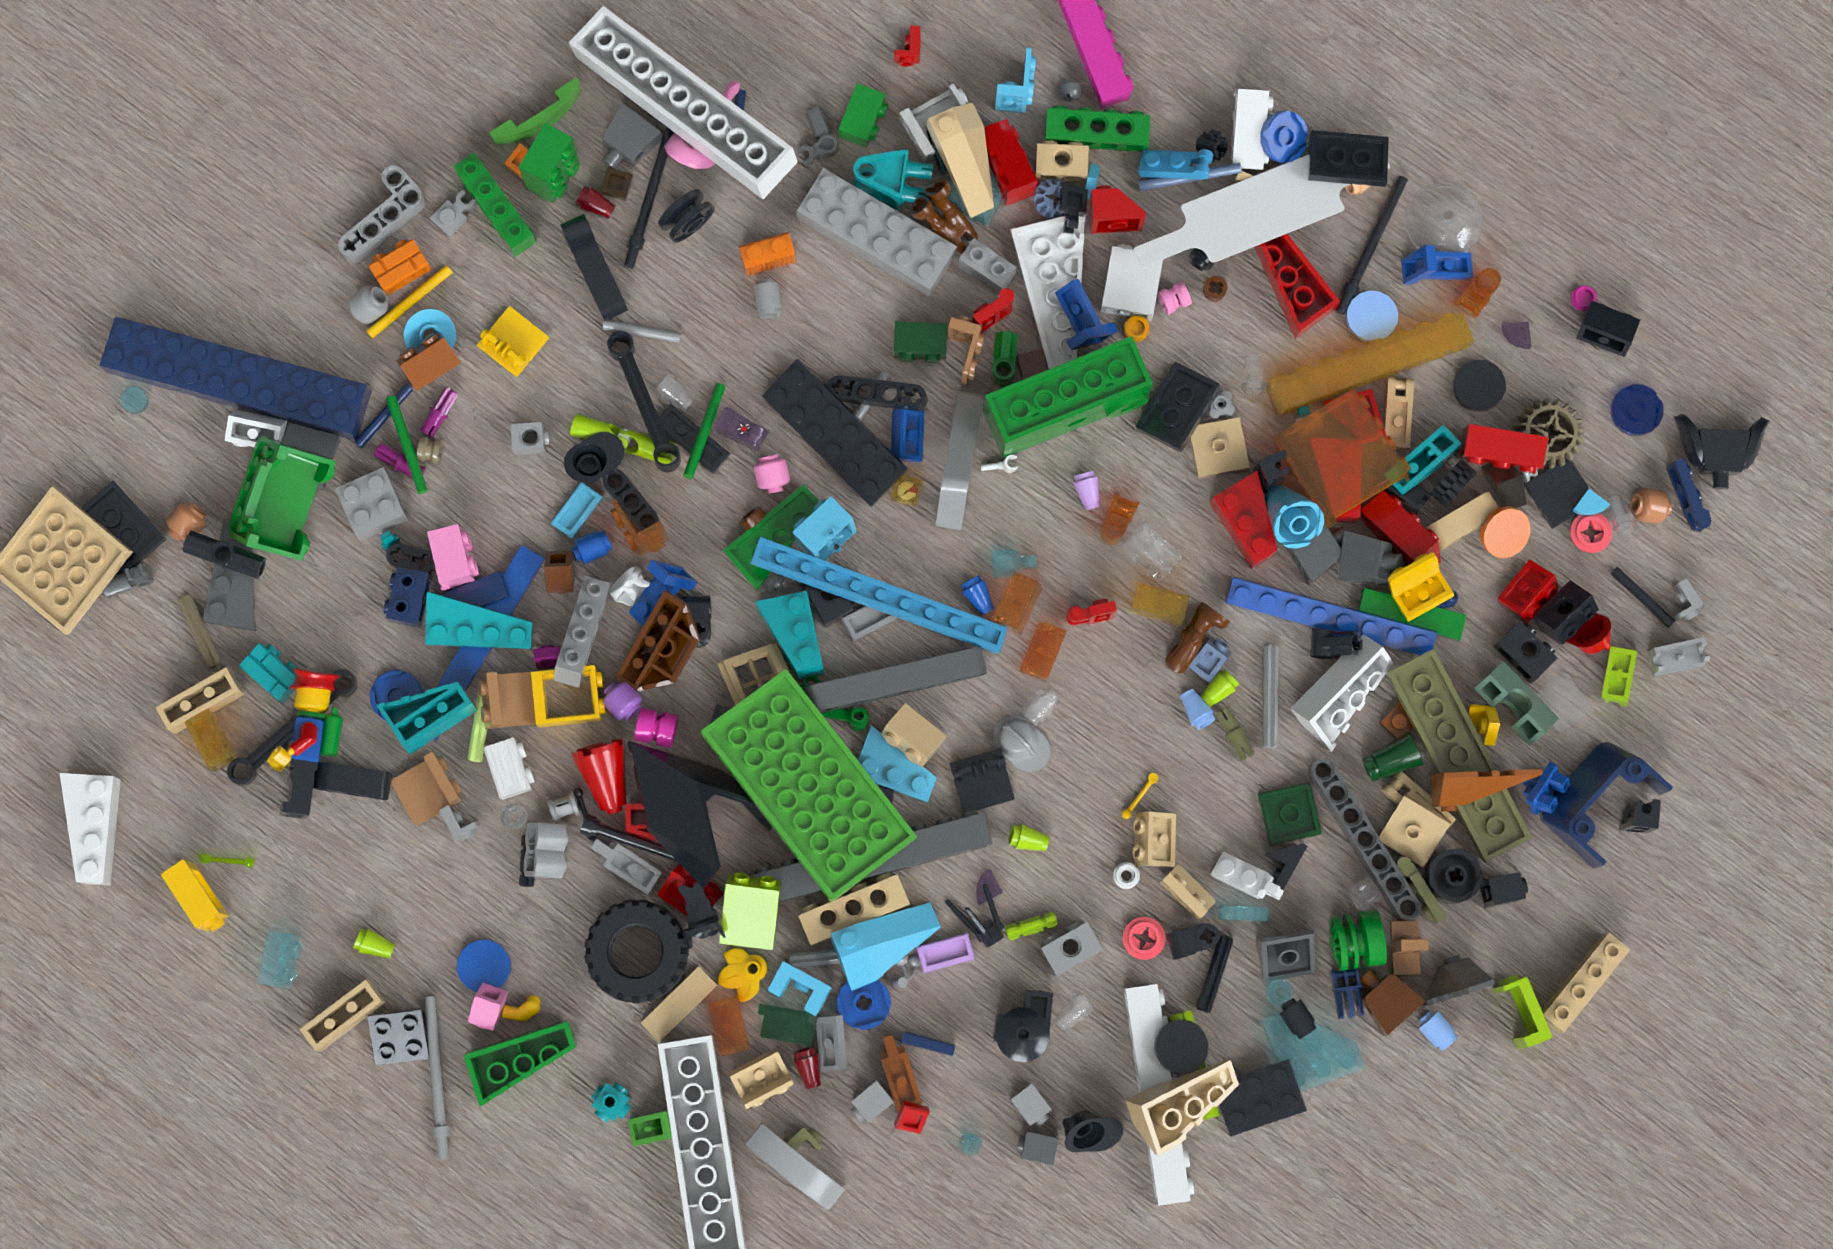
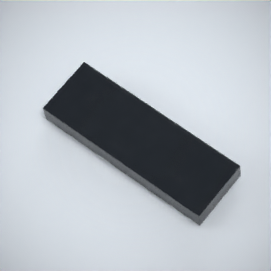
[659,404,730,475]

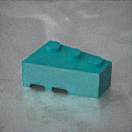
[755,591,824,679]
[376,682,478,754]

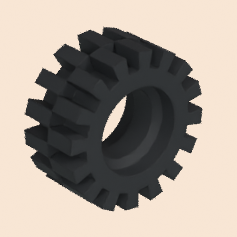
[1430,459,1477,508]

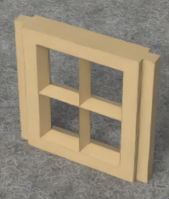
[717,643,790,705]

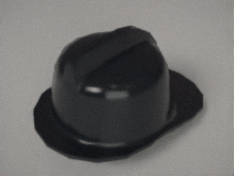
[564,432,624,483]
[1062,1110,1123,1152]

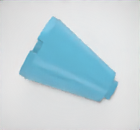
[1265,485,1324,549]

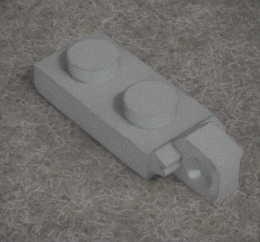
[591,839,662,895]

